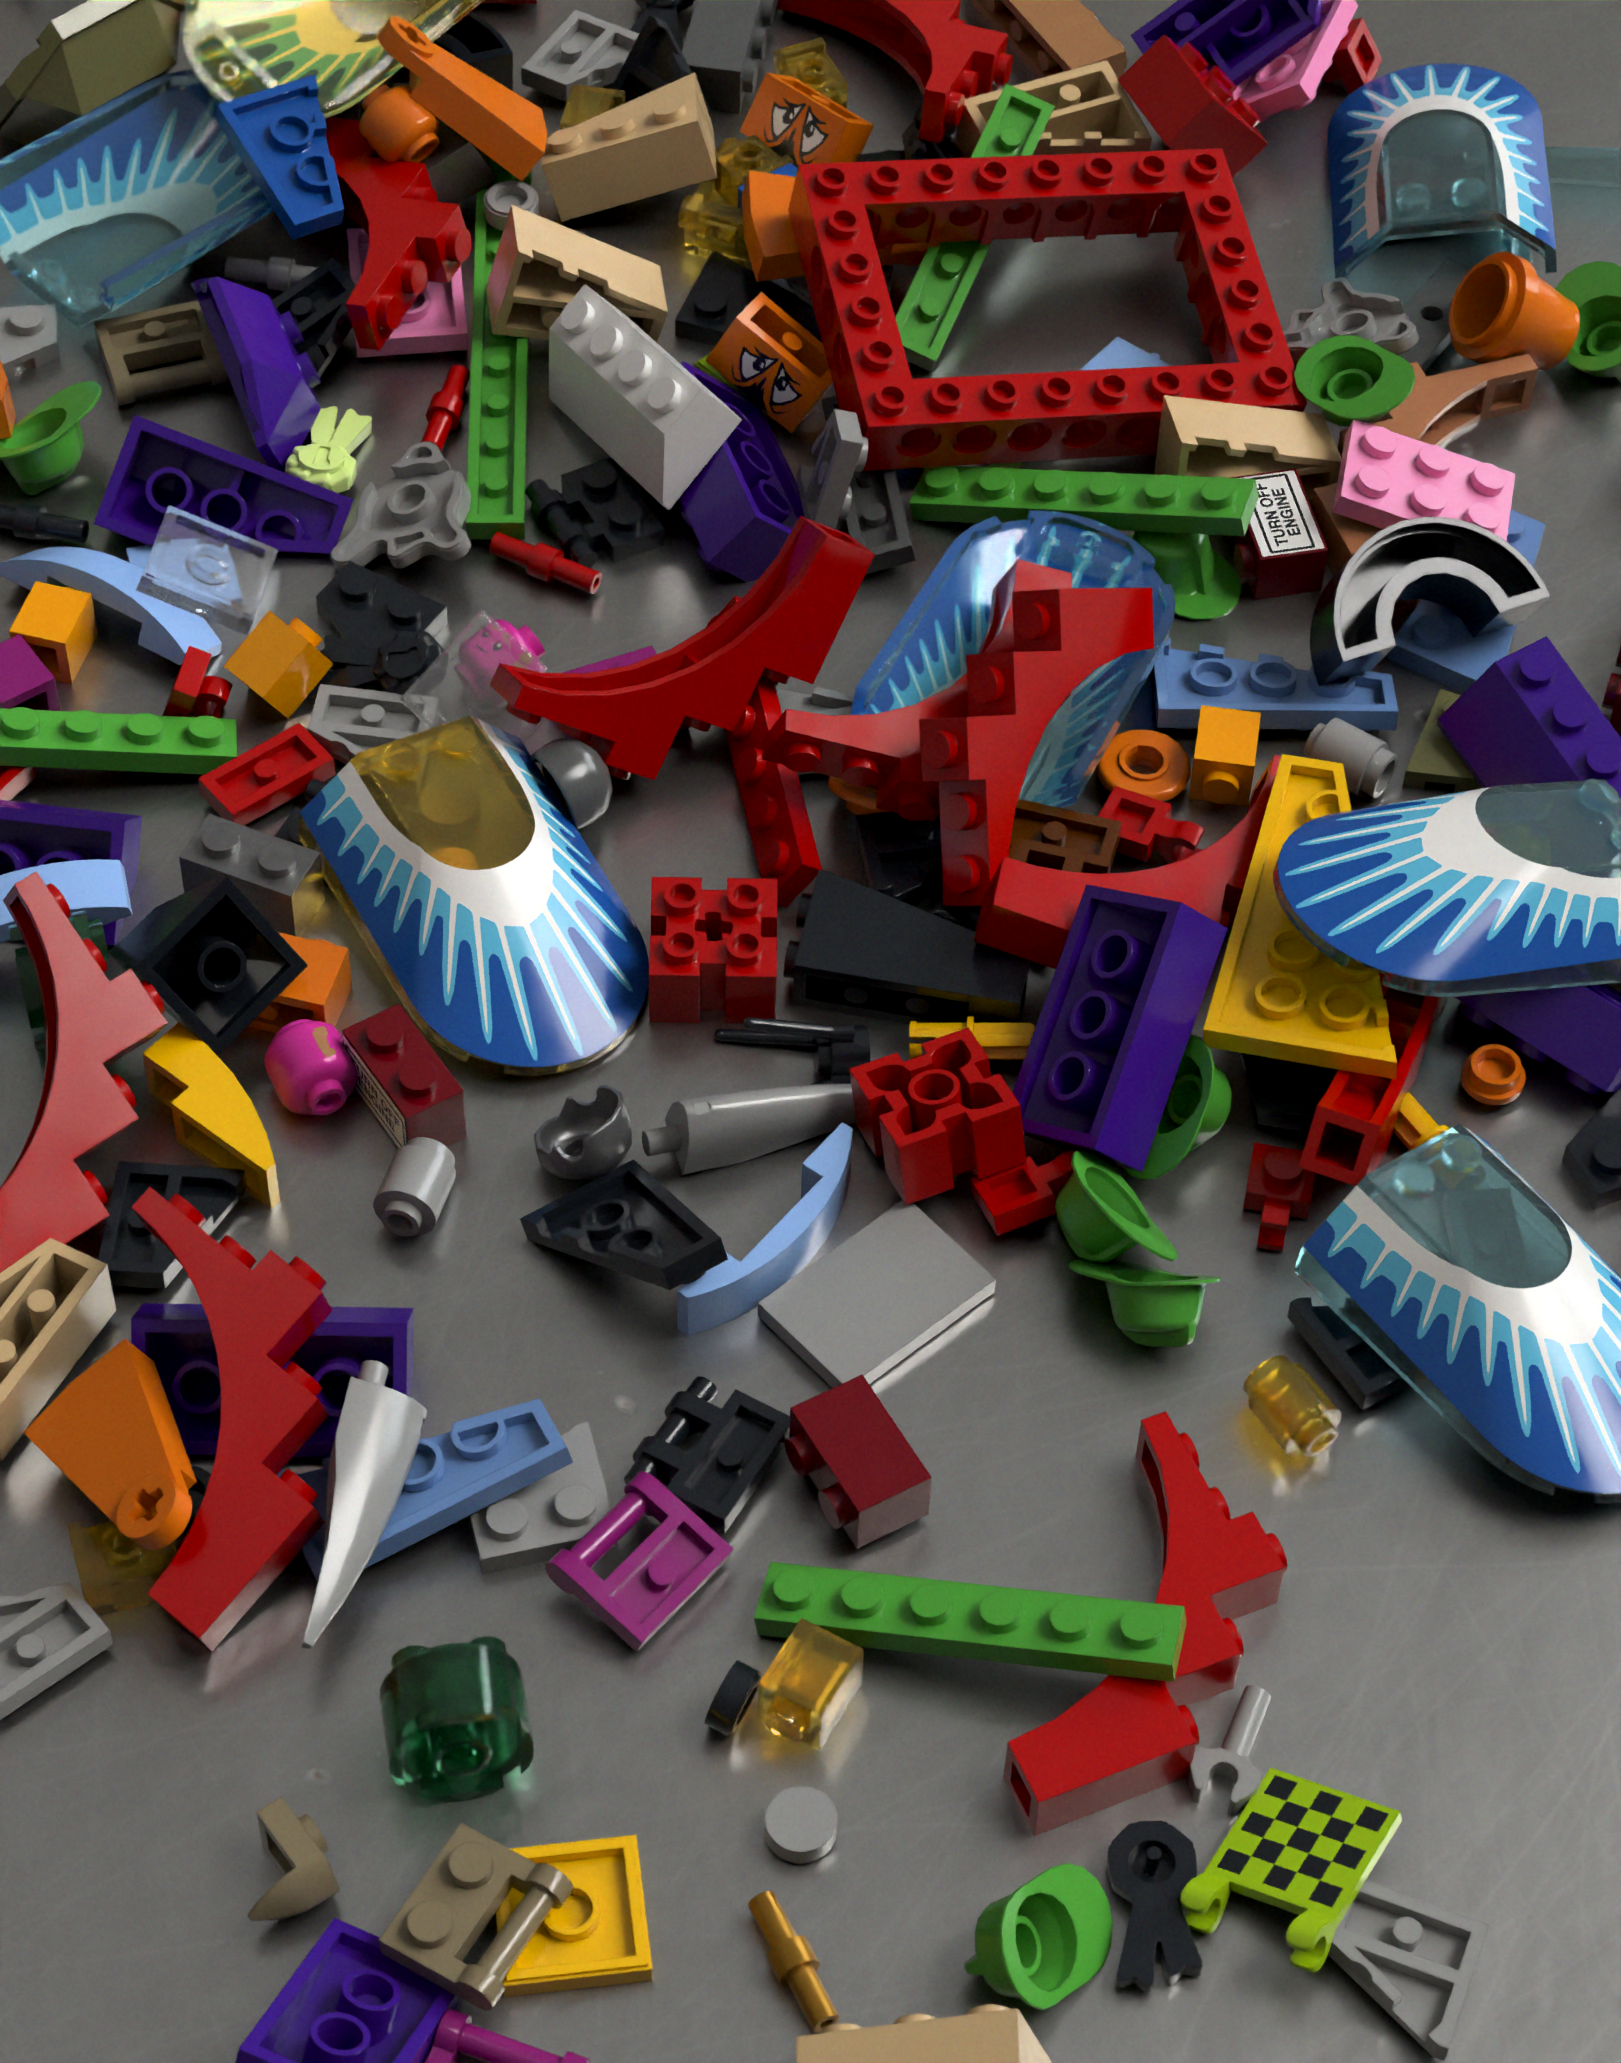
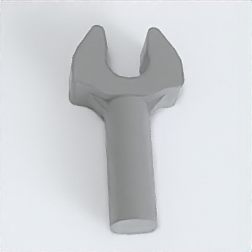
[1188,1685,1271,1816]

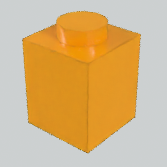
[9,581,98,684]
[224,611,333,719]
[1188,705,1261,806]

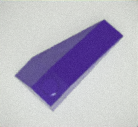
[93,415,354,554]

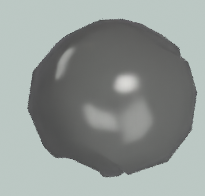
[531,738,613,829]

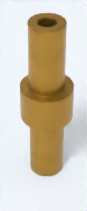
[748,1890,840,2033]

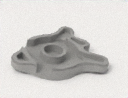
[1283,277,1419,364]
[331,442,471,572]

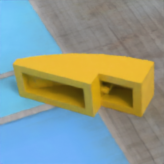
[142,1022,280,1209]

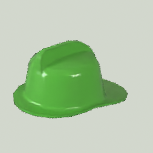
[1555,261,1621,382]
[1294,335,1416,427]
[0,381,102,495]
[1121,531,1241,621]
[1125,1034,1232,1181]
[1055,1150,1178,1263]
[1069,1259,1220,1347]
[964,1863,1113,2010]

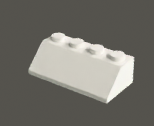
[549,284,742,510]

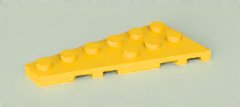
[1203,754,1397,1080]

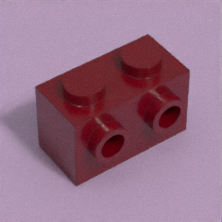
[784,1375,932,1548]

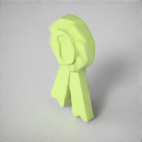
[285,406,372,493]

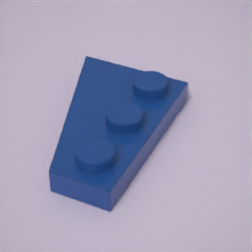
[215,74,344,240]

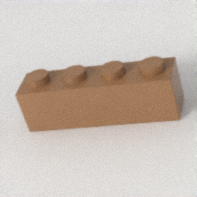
[969,0,1127,79]

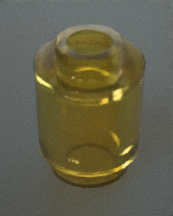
[1243,1355,1341,1457]

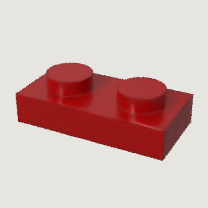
[198,723,336,826]

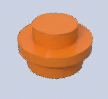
[1460,1044,1526,1105]

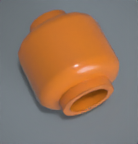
[359,84,440,163]

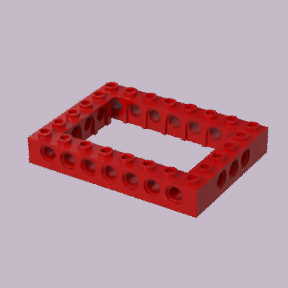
[788,148,1307,471]

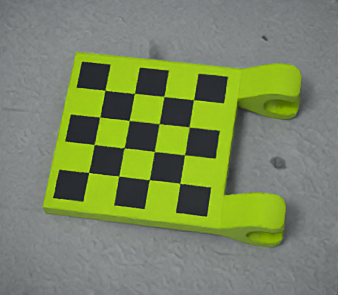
[1181,1767,1402,1972]

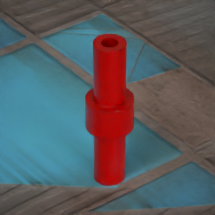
[421,365,471,452]
[489,532,602,594]

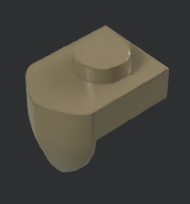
[248,1796,340,1921]

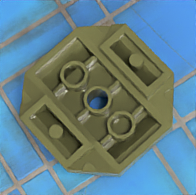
[0,0,188,156]

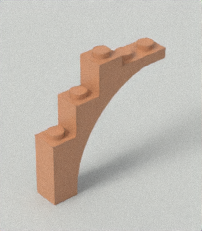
[1312,353,1538,618]

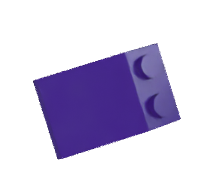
[235,1918,460,2063]

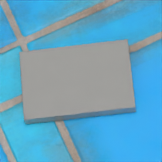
[758,1200,996,1388]

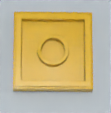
[496,1835,653,1997]

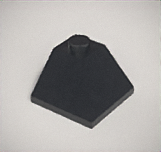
[109,874,308,1056]

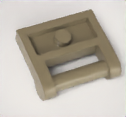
[94,300,229,406]
[379,1823,574,2011]

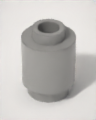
[1304,717,1398,798]
[373,1137,456,1236]

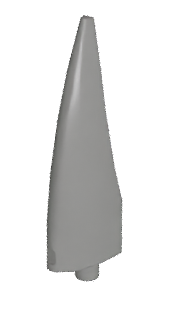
[642,1084,856,1175]
[302,1360,427,1649]

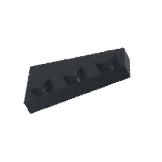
[675,250,822,346]
[520,1159,728,1290]

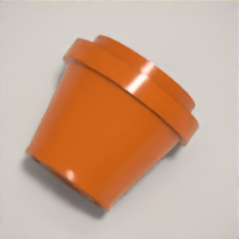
[1449,251,1580,370]

